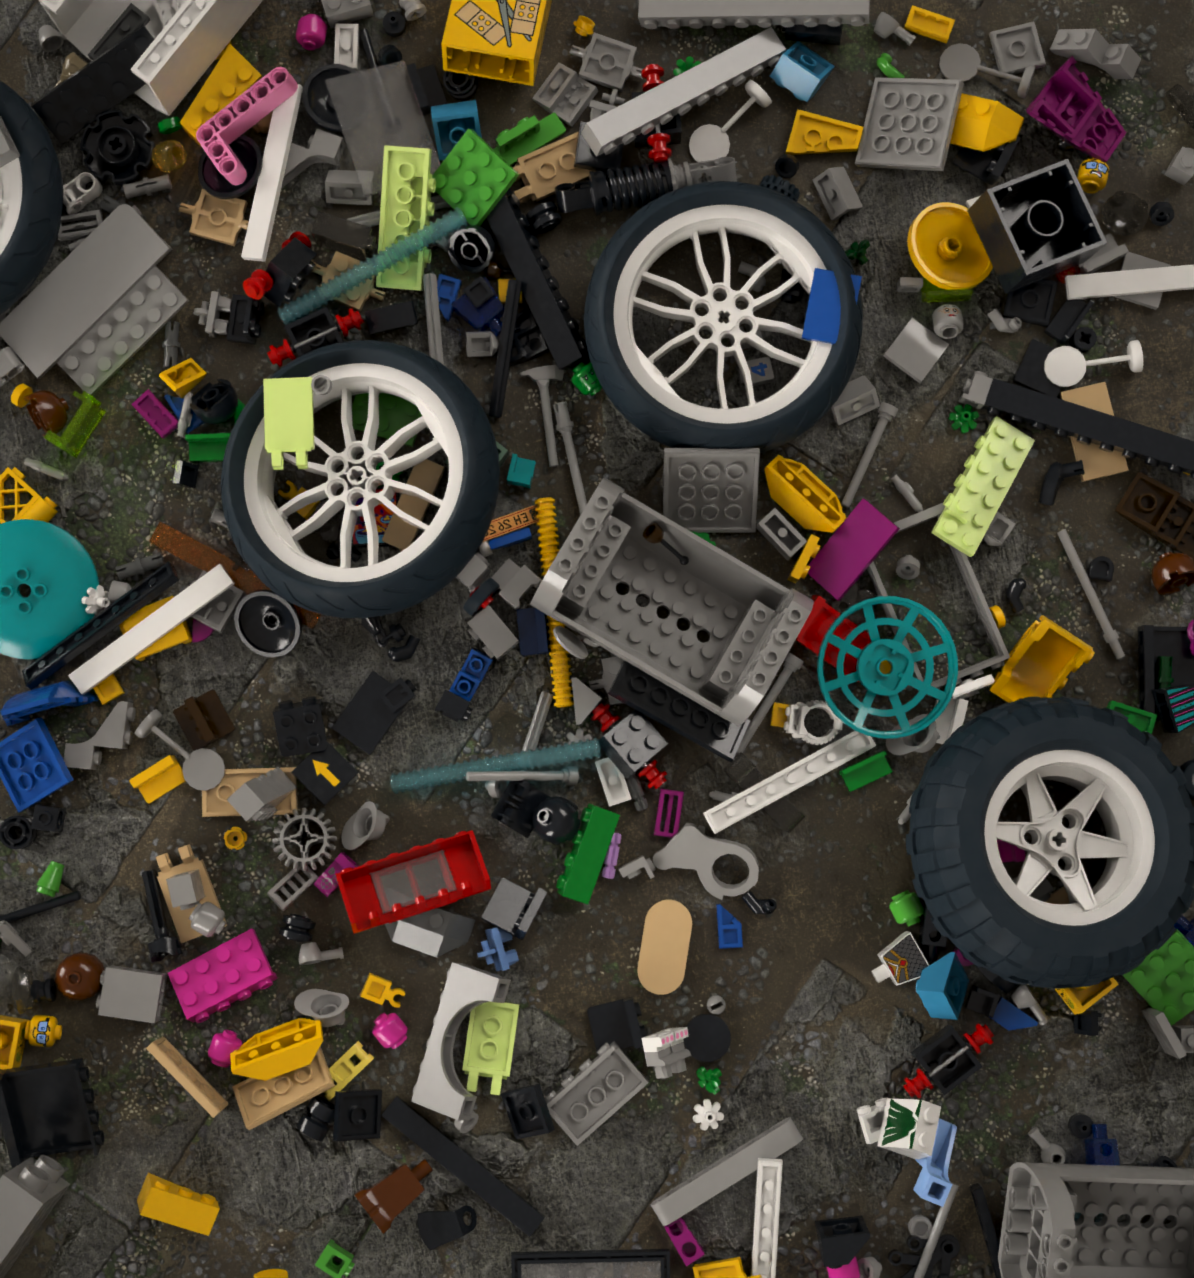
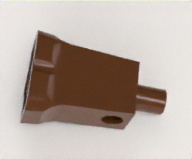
[354,1159,433,1234]

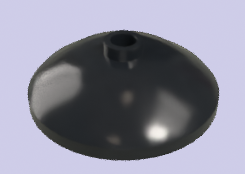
[303,64,372,131]
[198,135,263,199]
[234,590,302,657]

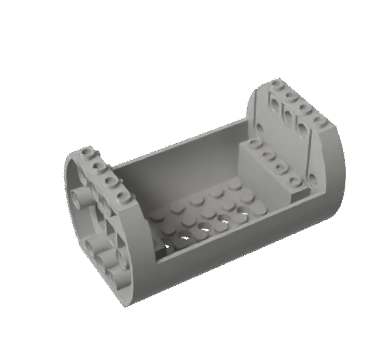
[530,478,814,727]
[998,1162,1194,1278]

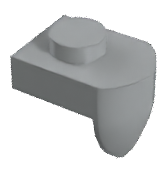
[466,331,499,357]
[983,511,1016,546]

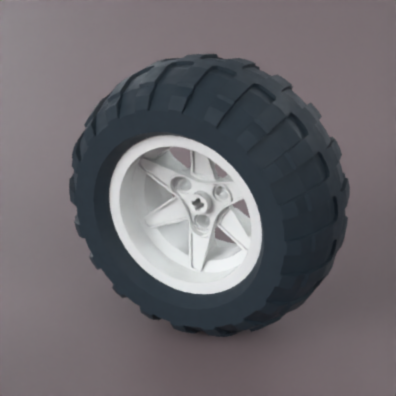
[906,696,1194,989]

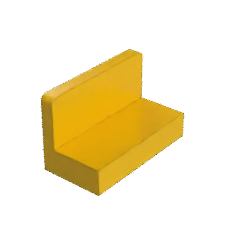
[129,755,186,803]

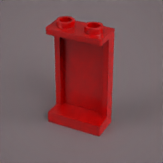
[796,595,871,682]

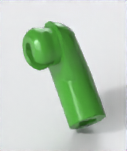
[877,53,905,78]

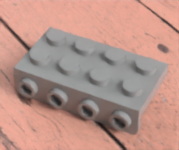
[544,1041,649,1146]

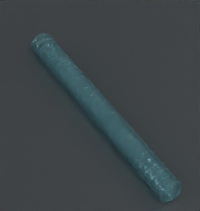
[277,207,468,325]
[390,737,601,794]

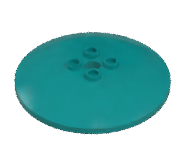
[0,519,99,659]

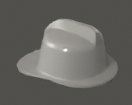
[886,714,940,755]
[341,801,390,850]
[294,989,349,1027]

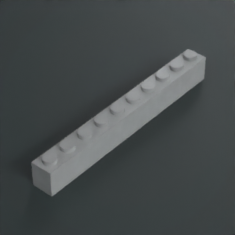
[638,0,870,29]
[581,27,786,157]

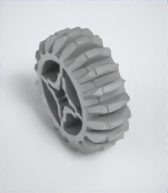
[272,808,337,872]

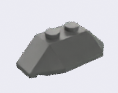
[385,888,476,958]

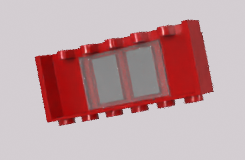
[335,830,491,934]

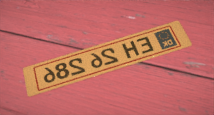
[483,505,539,542]

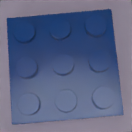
[0,717,74,813]

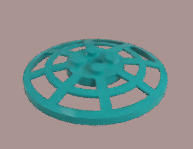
[817,596,958,739]

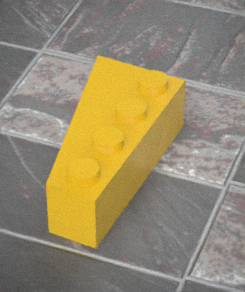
[180,44,263,147]

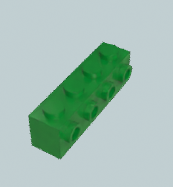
[556,803,620,905]

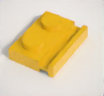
[787,534,821,584]

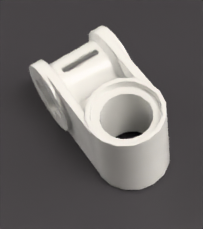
[63,172,102,215]

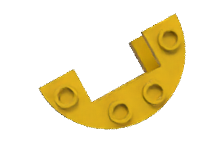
[989,615,1095,703]

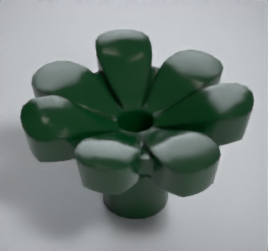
[845,239,870,265]

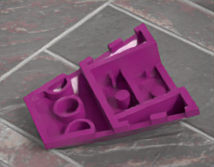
[1025,56,1126,163]

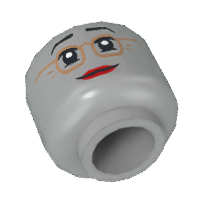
[932,304,964,339]

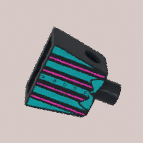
[1152,684,1194,733]

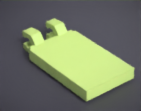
[263,377,315,470]
[462,1002,520,1095]

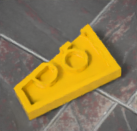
[785,109,864,155]

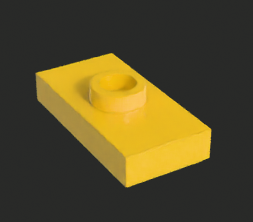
[904,5,955,44]

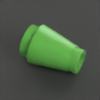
[36,861,64,898]

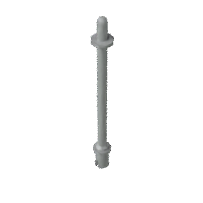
[553,402,587,515]

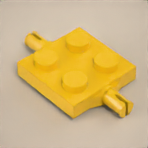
[693,1257,762,1278]

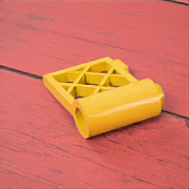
[0,467,58,524]

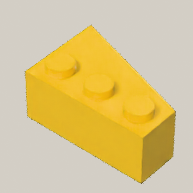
[137,1173,220,1236]

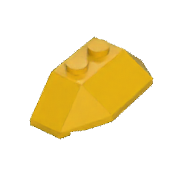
[950,93,1024,152]
[764,455,847,533]
[230,1018,323,1081]

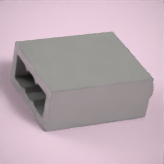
[96,965,168,1023]

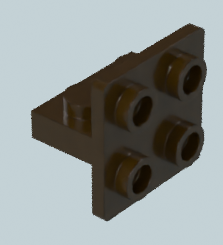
[173,689,236,751]

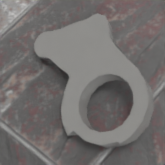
[653,823,759,900]

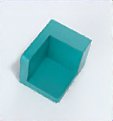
[507,453,536,489]

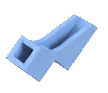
[913,1118,957,1207]

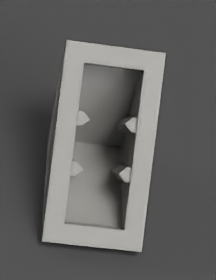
[572,677,602,726]

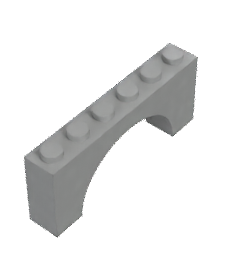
[411,962,511,1120]

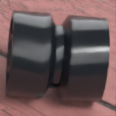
[296,1096,335,1141]

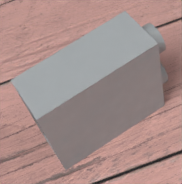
[0,1155,70,1278]

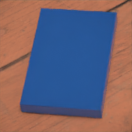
[801,268,862,344]

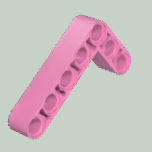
[196,67,298,186]

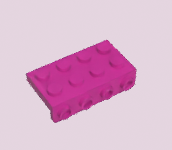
[168,929,278,1023]

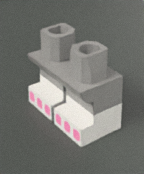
[641,1027,691,1079]

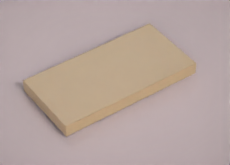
[1059,382,1129,482]
[202,767,298,817]
[146,1037,229,1118]
[232,1046,335,1130]

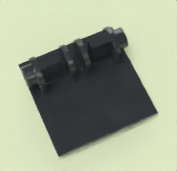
[491,780,550,838]

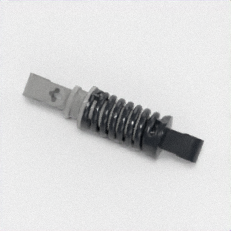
[555,157,737,216]

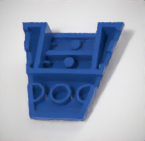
[0,681,98,726]

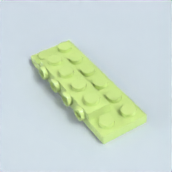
[376,145,436,291]
[931,416,1035,557]

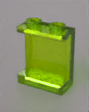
[44,391,106,458]

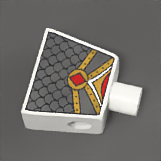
[871,931,930,985]

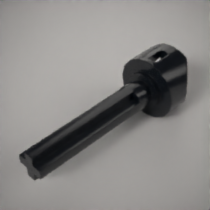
[142,869,183,962]

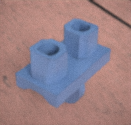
[477,927,519,971]

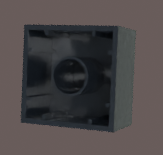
[967,159,1107,294]

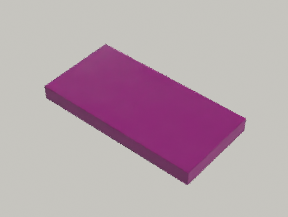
[807,498,900,601]

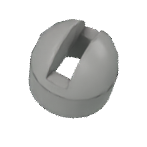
[311,375,332,395]
[707,995,726,1015]

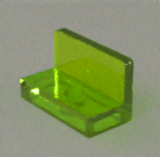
[921,278,973,302]

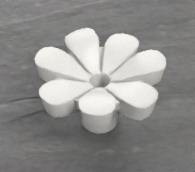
[82,585,110,615]
[693,1099,724,1131]

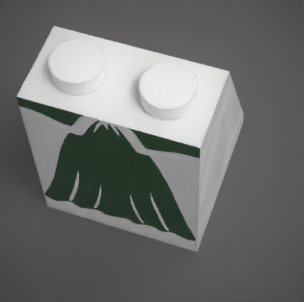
[877,1098,941,1159]

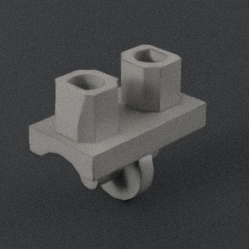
[589,89,625,121]
[193,291,232,338]

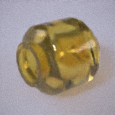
[152,140,187,173]

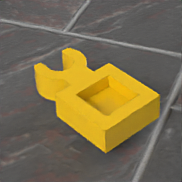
[278,480,321,520]
[360,973,405,1008]

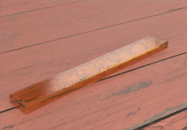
[149,522,321,629]

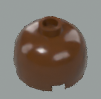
[24,390,69,439]
[1152,552,1194,595]
[55,952,105,1000]

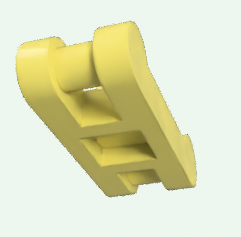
[324,1041,374,1101]

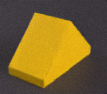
[159,358,207,399]

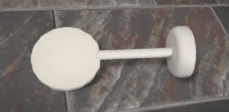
[689,80,772,162]
[1044,340,1143,387]

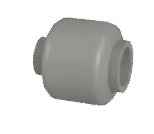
[189,902,226,937]

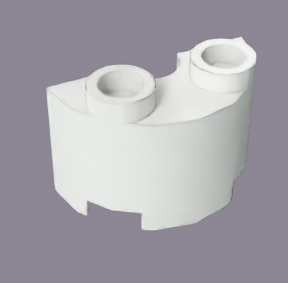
[856,1097,888,1144]

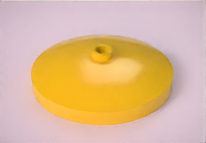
[907,202,993,291]

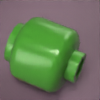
[889,890,924,927]

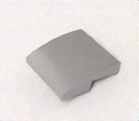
[532,62,598,127]
[883,317,949,383]

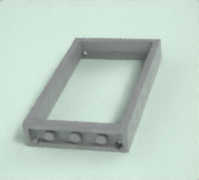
[867,503,1010,696]

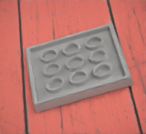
[855,77,964,171]
[663,448,760,533]

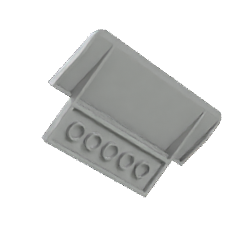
[0,204,189,397]

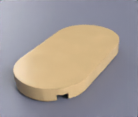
[637,899,692,995]

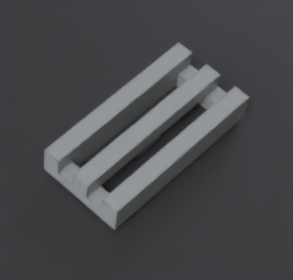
[58,210,103,242]

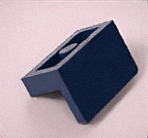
[517,608,549,656]

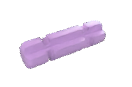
[602,833,621,879]

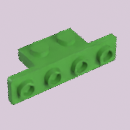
[494,113,566,166]

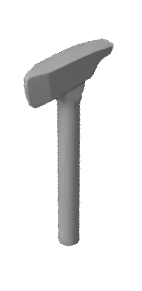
[519,364,564,467]

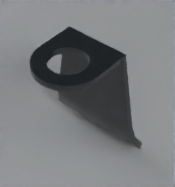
[417,1205,477,1250]

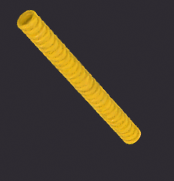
[535,497,574,708]

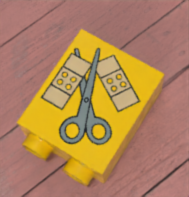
[442,0,552,86]

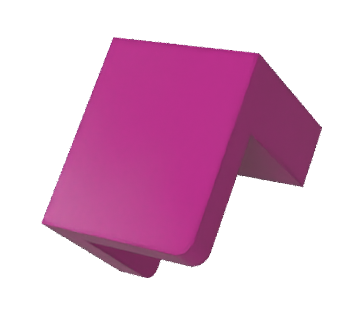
[997,839,1026,862]

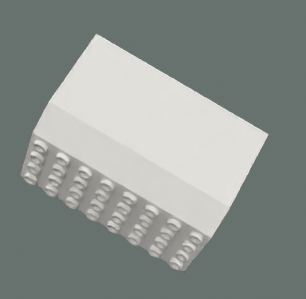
[38,0,263,116]

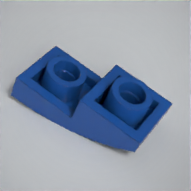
[449,648,494,702]

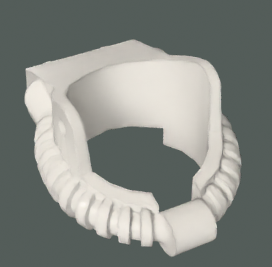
[784,700,843,745]

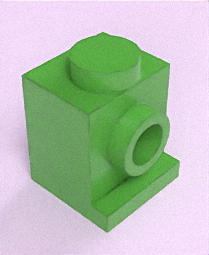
[315,1239,355,1278]

